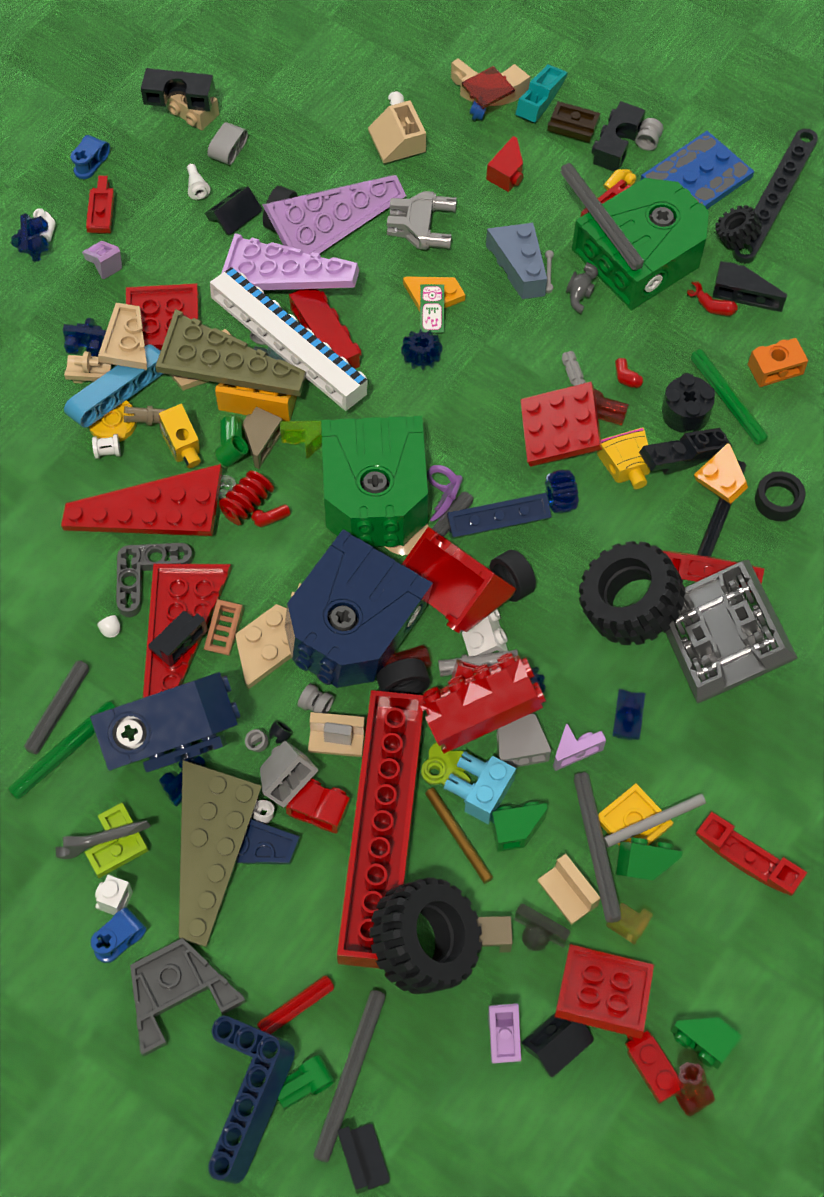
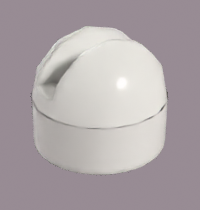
[97,615,120,638]
[252,800,274,824]

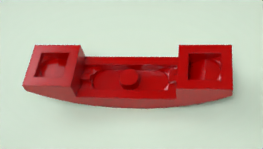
[662,550,765,593]
[696,812,808,896]

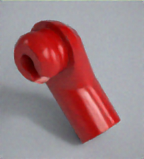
[615,358,643,388]
[251,504,290,527]

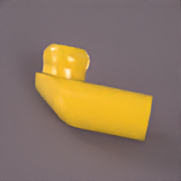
[603,169,636,191]

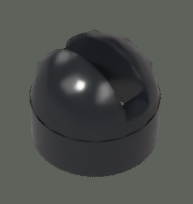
[269,720,293,744]

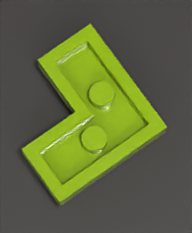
[85,803,148,878]

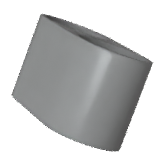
[208,122,248,165]

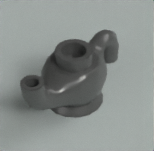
[566,262,598,314]

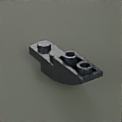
[639,428,733,475]

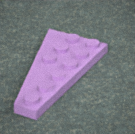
[262,175,406,255]
[221,234,360,290]

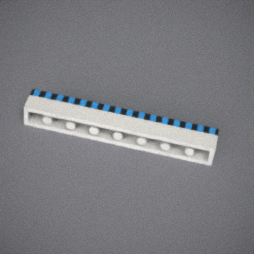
[210,267,368,411]

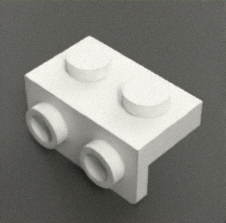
[462,609,508,656]

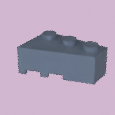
[486,223,547,299]

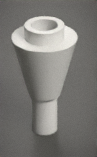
[187,164,210,200]

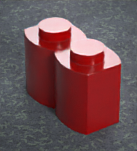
[286,778,350,833]

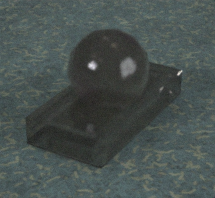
[514,904,571,952]

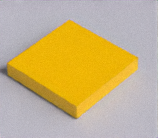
[598,783,673,846]

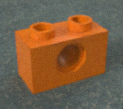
[748,338,809,387]

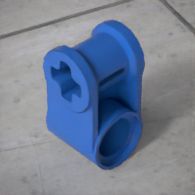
[71,135,110,179]
[91,908,147,963]

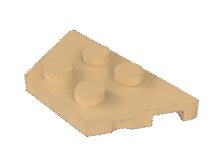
[235,604,292,690]

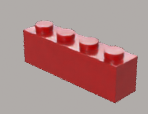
[289,289,362,369]

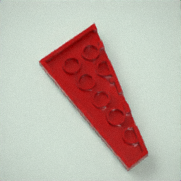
[61,464,223,536]
[143,564,232,698]

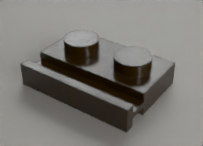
[547,101,600,143]

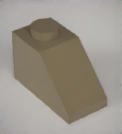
[243,407,284,469]

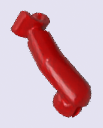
[687,281,738,316]

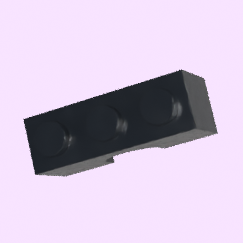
[141,68,215,111]
[591,101,645,171]

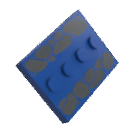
[640,131,755,209]

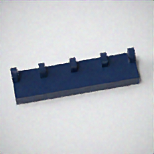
[447,493,552,539]

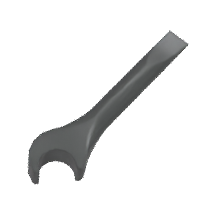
[55,821,151,859]

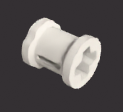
[92,434,121,459]

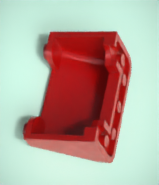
[401,527,517,633]

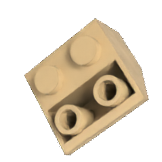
[368,100,426,164]

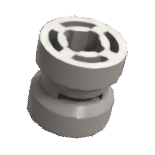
[635,118,664,151]
[298,683,334,714]

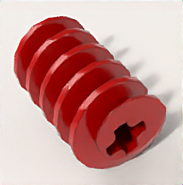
[219,471,275,525]

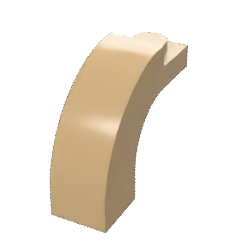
[451,58,530,106]

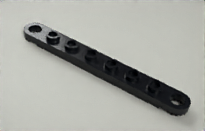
[732,129,818,264]

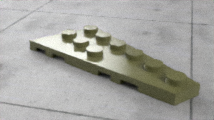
[156,309,306,397]
[179,760,262,948]

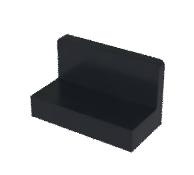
[205,186,262,235]
[148,611,207,667]
[522,1014,594,1078]
[337,1124,390,1195]

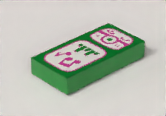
[420,284,444,334]

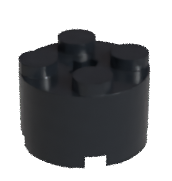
[662,373,715,433]

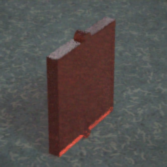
[461,66,515,109]

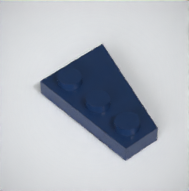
[143,733,227,773]
[236,819,301,865]

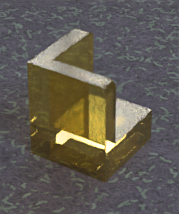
[606,903,653,945]

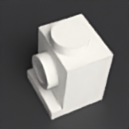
[95,875,133,915]

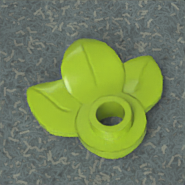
[421,742,471,785]

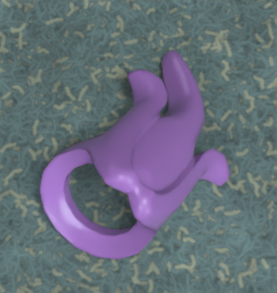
[427,465,463,521]

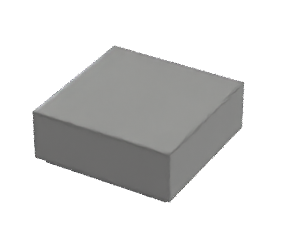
[324,722,353,746]

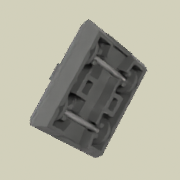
[666,560,798,704]

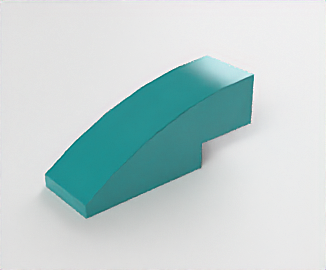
[515,64,568,123]

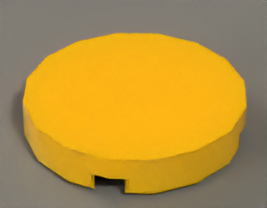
[89,401,137,442]

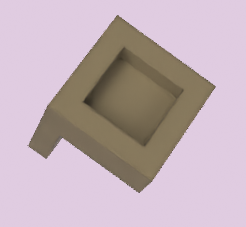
[476,916,512,953]

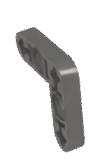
[116,543,193,617]

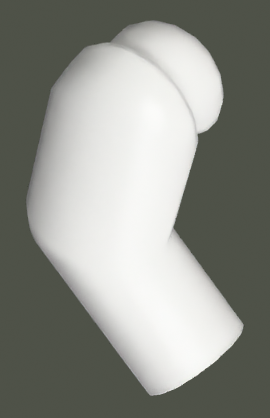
[33,208,56,242]

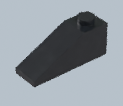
[712,261,787,312]

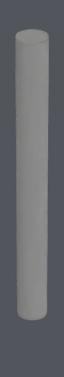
[604,794,706,848]

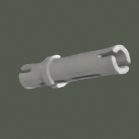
[438,649,518,677]

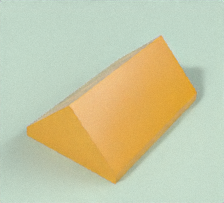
[215,383,297,423]

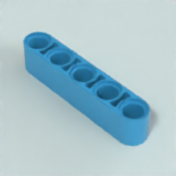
[64,344,164,428]

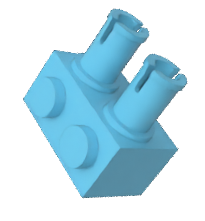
[443,751,516,825]

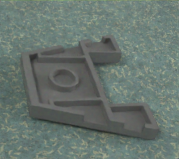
[130,938,246,1057]

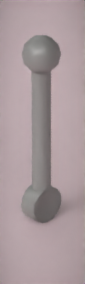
[545,250,554,293]

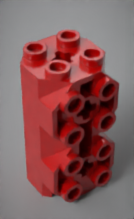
[420,652,546,754]

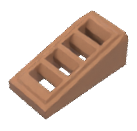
[204,599,245,656]

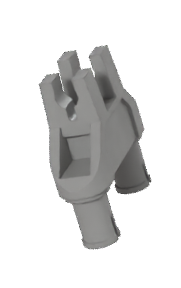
[387,191,457,250]

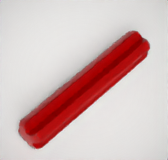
[257,976,334,1034]

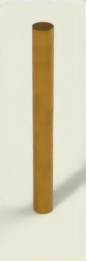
[425,788,493,884]

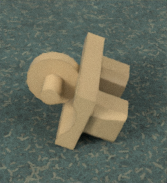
[64,351,112,384]

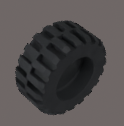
[579,541,685,646]
[370,877,482,994]

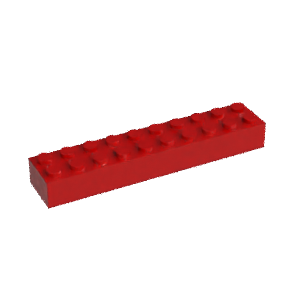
[337,690,424,969]

